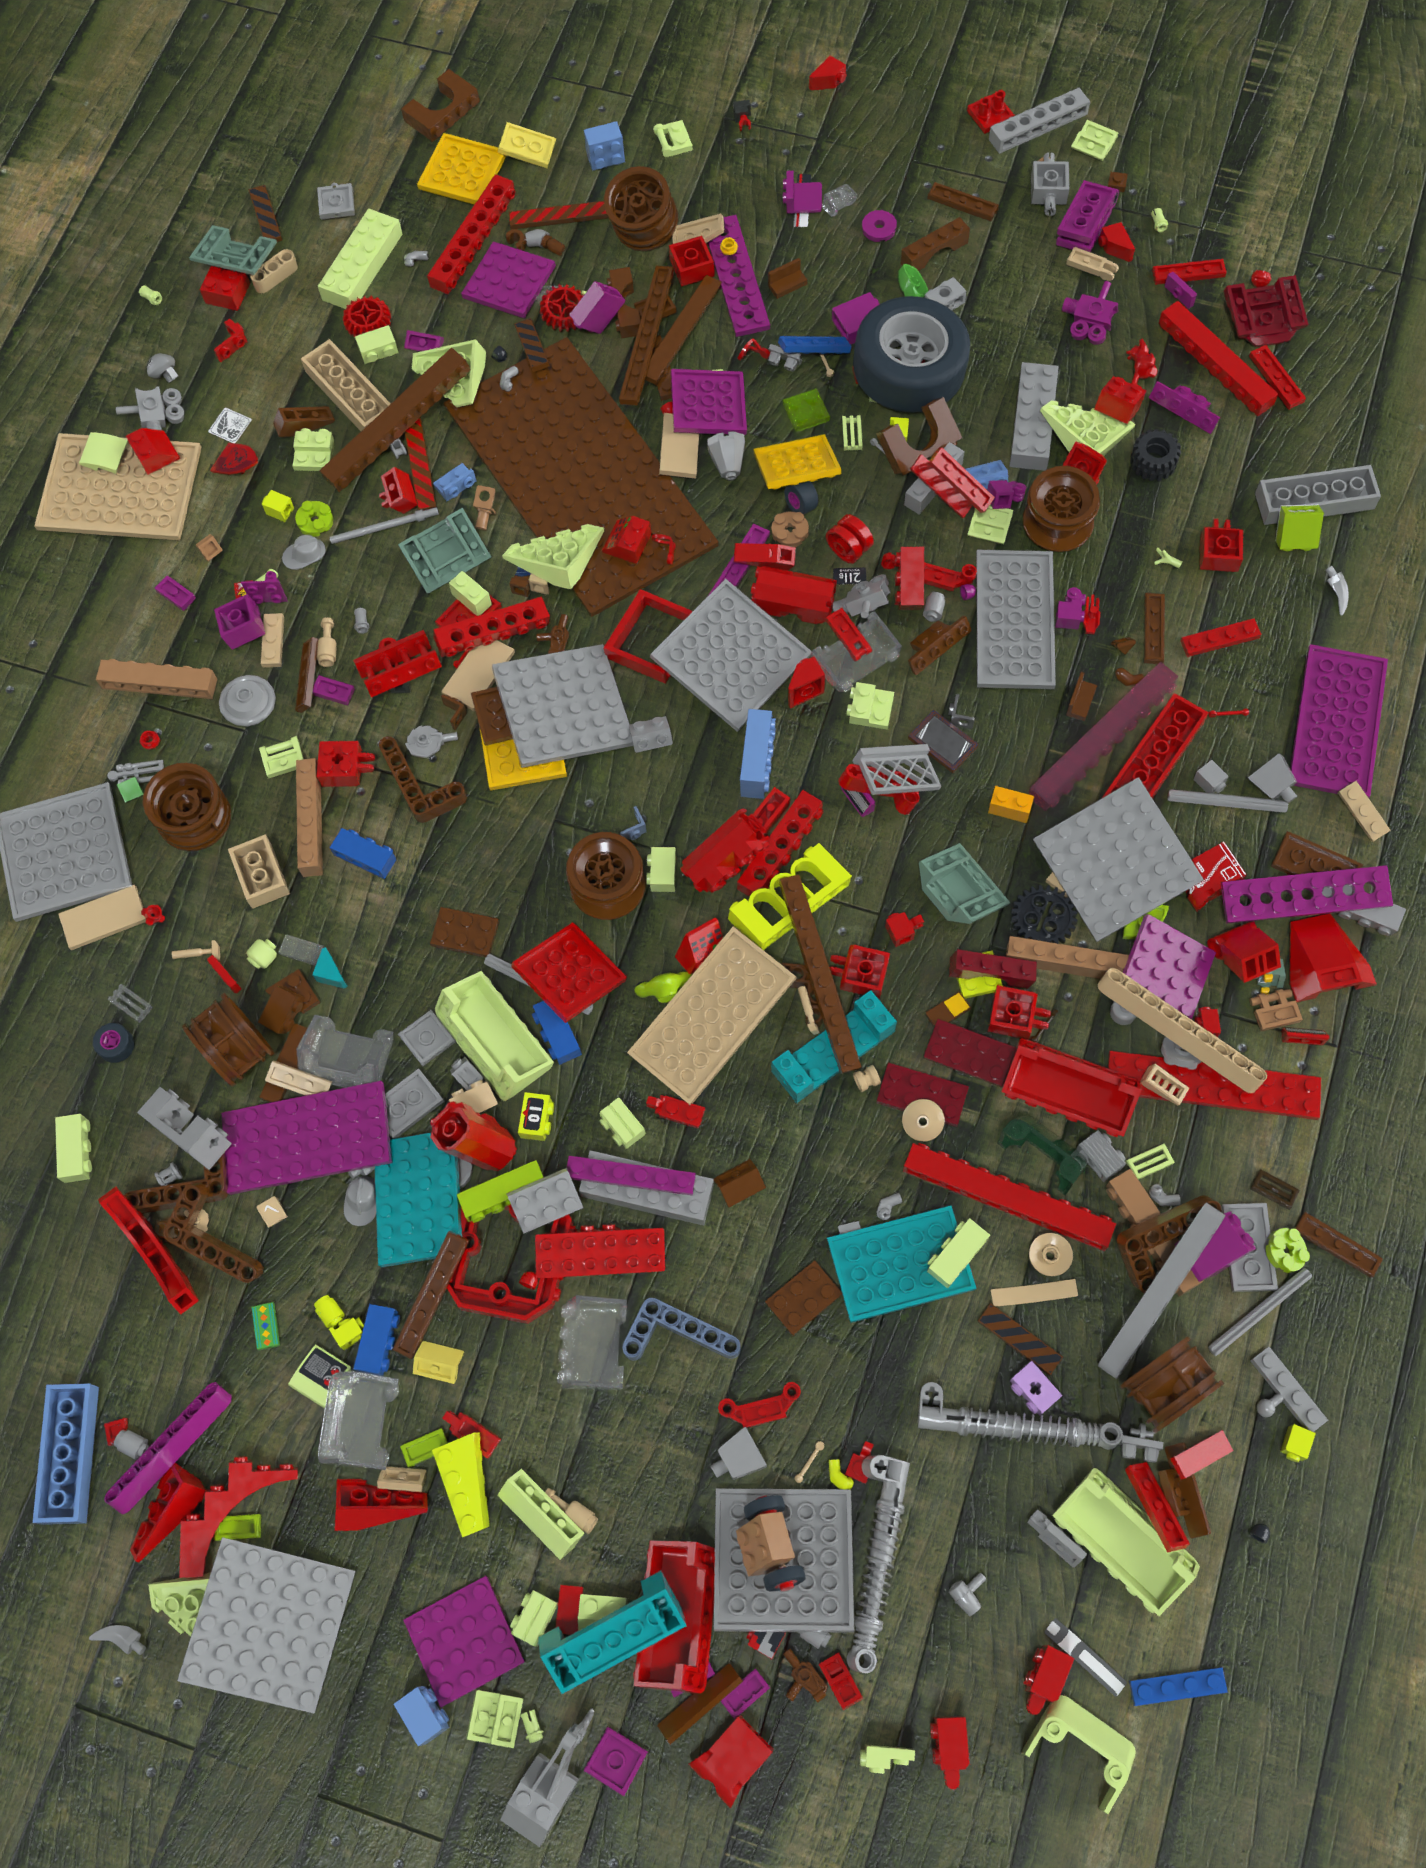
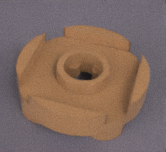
[771,512,809,547]

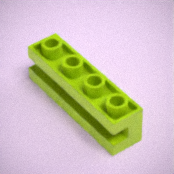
[456,1160,544,1223]

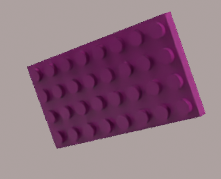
[1290,644,1388,798]
[221,1081,392,1195]

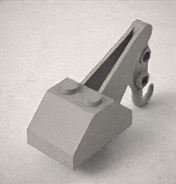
[501,1708,594,1847]

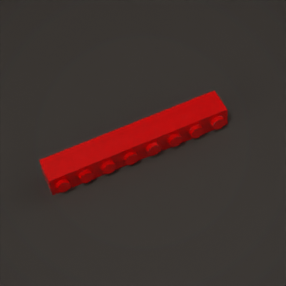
[1159,301,1278,416]

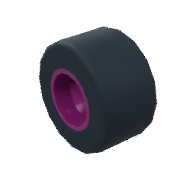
[784,481,818,515]
[92,1023,134,1063]

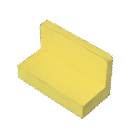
[412,1341,464,1384]

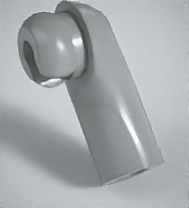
[404,251,428,266]
[1149,1184,1180,1206]

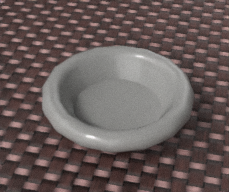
[219,675,276,727]

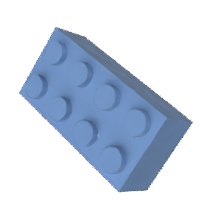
[740,709,776,799]

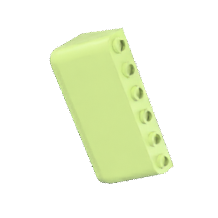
[435,971,554,1101]
[1053,1468,1200,1616]

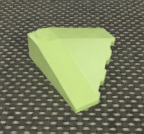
[412,339,486,407]
[1040,400,1135,456]
[502,524,604,589]
[148,1573,211,1636]

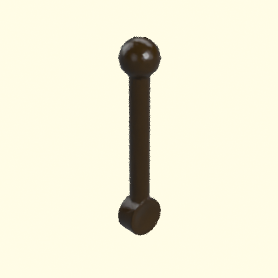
[1030,1009,1058,1043]

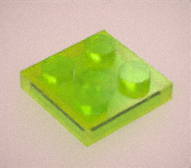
[783,388,830,432]

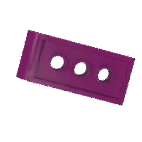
[1056,180,1119,252]

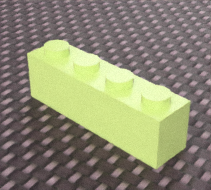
[498,1469,584,1560]

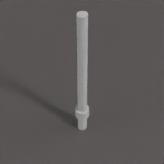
[330,507,439,544]

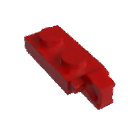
[646,1095,706,1129]
[442,1410,501,1458]

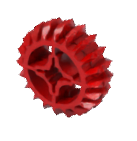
[540,284,584,332]
[343,295,391,337]

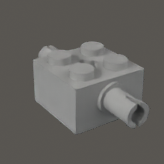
[1031,153,1069,216]

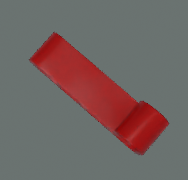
[838,764,920,815]

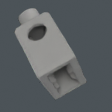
[1248,754,1297,804]
[710,1427,767,1480]

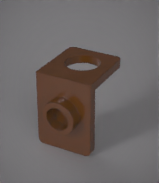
[441,694,467,730]

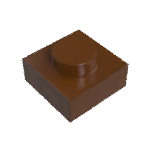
[1108,172,1128,192]

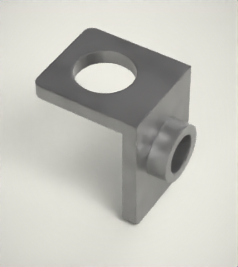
[948,694,975,729]

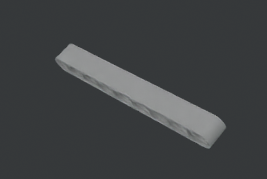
[1098,1203,1226,1379]

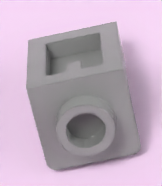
[450,1057,483,1091]

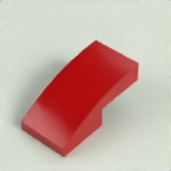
[819,1653,863,1711]

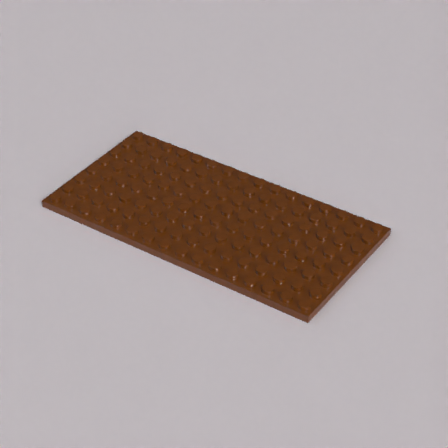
[443,337,719,617]

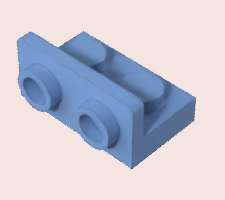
[966,460,1008,489]
[433,463,476,501]

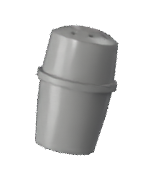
[949,1573,986,1616]

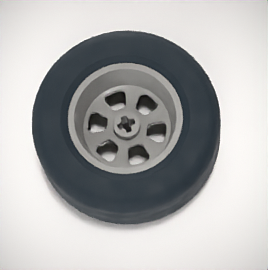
[853,296,970,413]

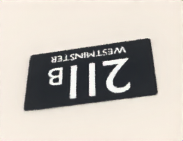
[833,567,867,585]

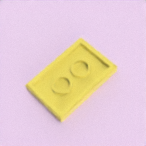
[498,122,556,168]

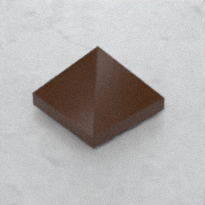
[1111,637,1136,655]

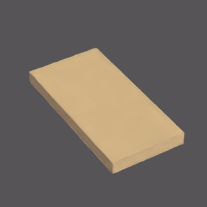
[659,413,699,478]
[441,640,515,712]
[59,885,146,950]

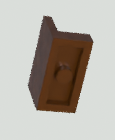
[768,258,808,299]
[1066,672,1097,721]
[713,1159,766,1208]

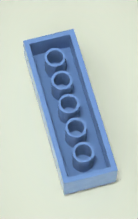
[33,1384,99,1525]

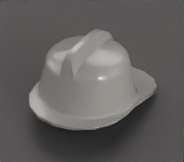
[282,535,326,570]
[344,1176,376,1226]

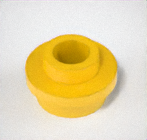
[720,237,738,255]

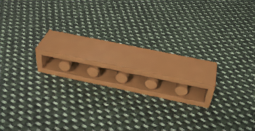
[96,659,217,699]
[296,758,323,877]
[1006,936,1129,979]
[1106,1169,1204,1297]

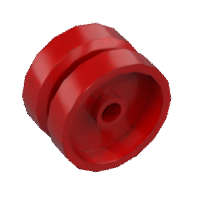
[826,514,874,564]

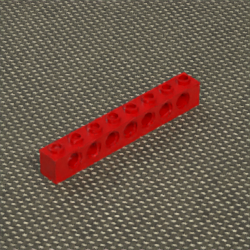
[427,174,516,294]

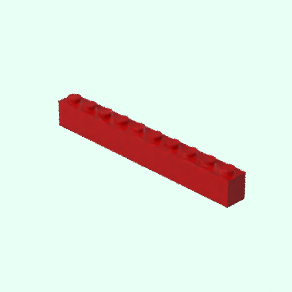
[903,1143,1116,1252]

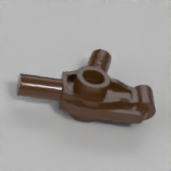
[536,614,569,654]
[783,1649,828,1703]

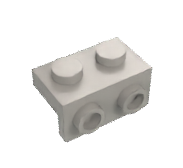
[629,716,673,753]

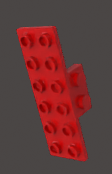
[535,1224,665,1278]

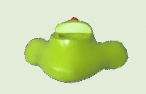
[634,970,692,1003]

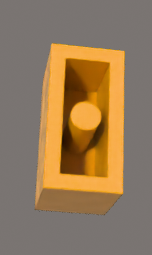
[988,786,1034,823]

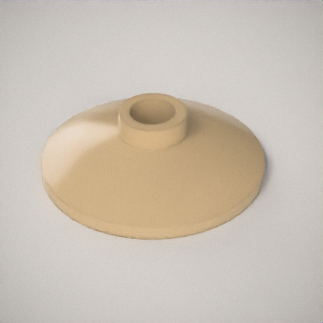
[902,1099,945,1141]
[1029,1233,1073,1276]

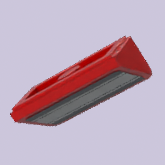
[1282,1027,1329,1045]

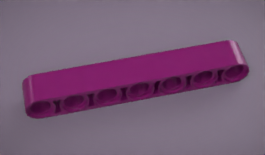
[104,1382,232,1514]

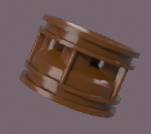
[182,993,275,1087]
[1119,1336,1224,1434]

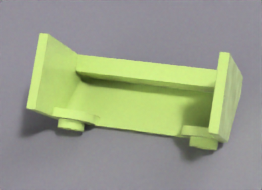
[1021,1695,1136,1814]

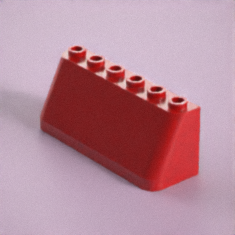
[1002,1038,1142,1137]
[633,1541,715,1693]

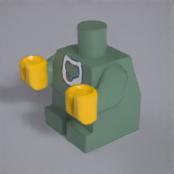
[1255,959,1286,995]

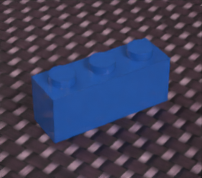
[330,828,396,879]
[532,1001,582,1065]
[353,1304,400,1377]

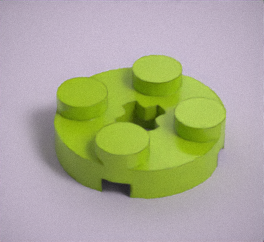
[295,501,334,537]
[1266,1228,1310,1273]

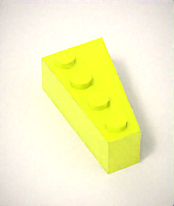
[432,1432,490,1537]

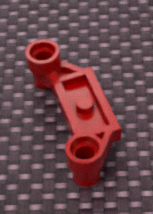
[924,562,977,592]
[718,1382,801,1428]

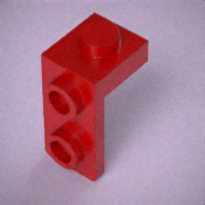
[214,318,248,362]

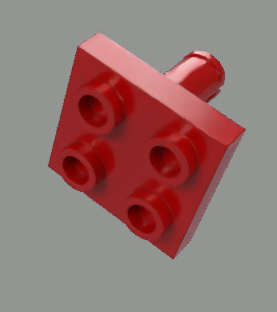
[967,90,1015,134]

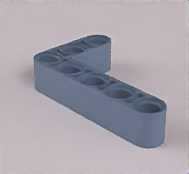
[622,1298,741,1361]

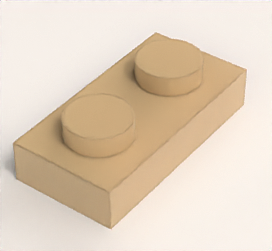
[377,1466,427,1492]

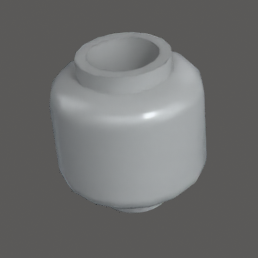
[1110,1001,1136,1025]

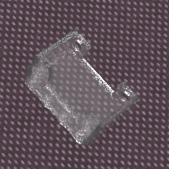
[557,1295,627,1390]

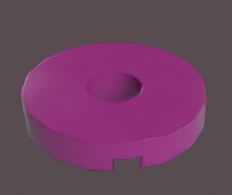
[862,210,897,242]

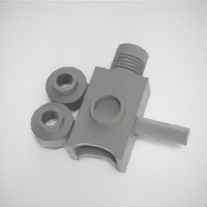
[116,387,184,430]
[833,575,890,618]

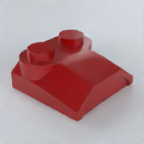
[1063,441,1107,485]

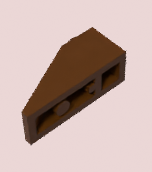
[273,406,335,437]

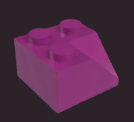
[214,594,266,650]

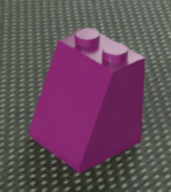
[1174,1211,1256,1282]

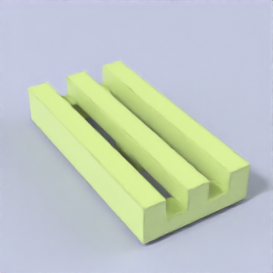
[842,415,862,451]
[1126,1144,1175,1180]

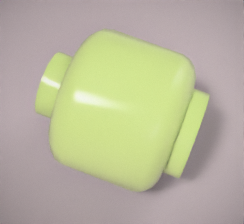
[246,939,277,969]

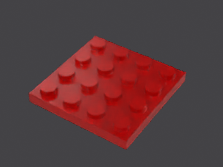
[511,922,627,1023]

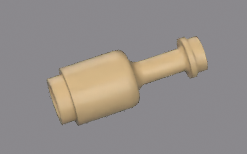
[317,617,336,667]
[545,1488,598,1534]

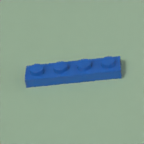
[778,336,852,354]
[1129,1668,1228,1706]

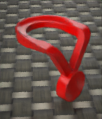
[737,338,770,361]
[652,534,676,565]

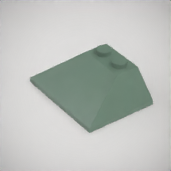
[189,225,277,275]
[398,508,491,594]
[919,843,1010,924]

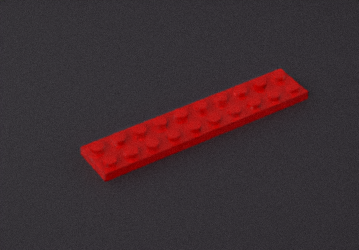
[1108,1051,1321,1120]

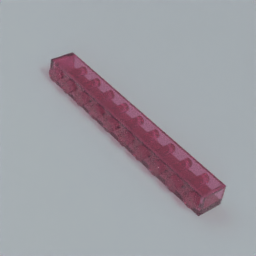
[1028,662,1178,811]

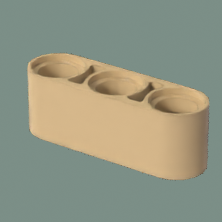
[251,249,298,293]

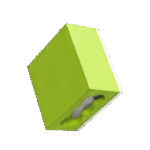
[1275,504,1324,551]

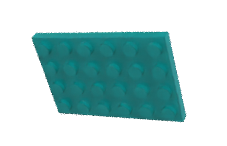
[375,1133,462,1267]
[827,1206,977,1323]

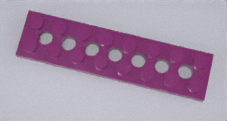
[707,215,770,337]
[1221,865,1393,924]

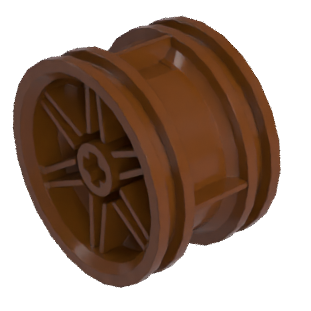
[143,763,231,851]

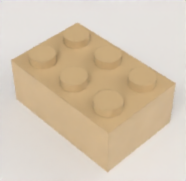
[228,834,290,909]

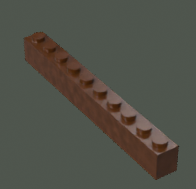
[319,347,471,492]

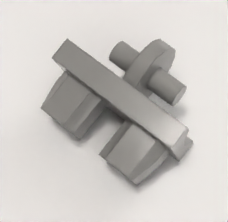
[768,344,802,372]
[1118,1423,1163,1463]

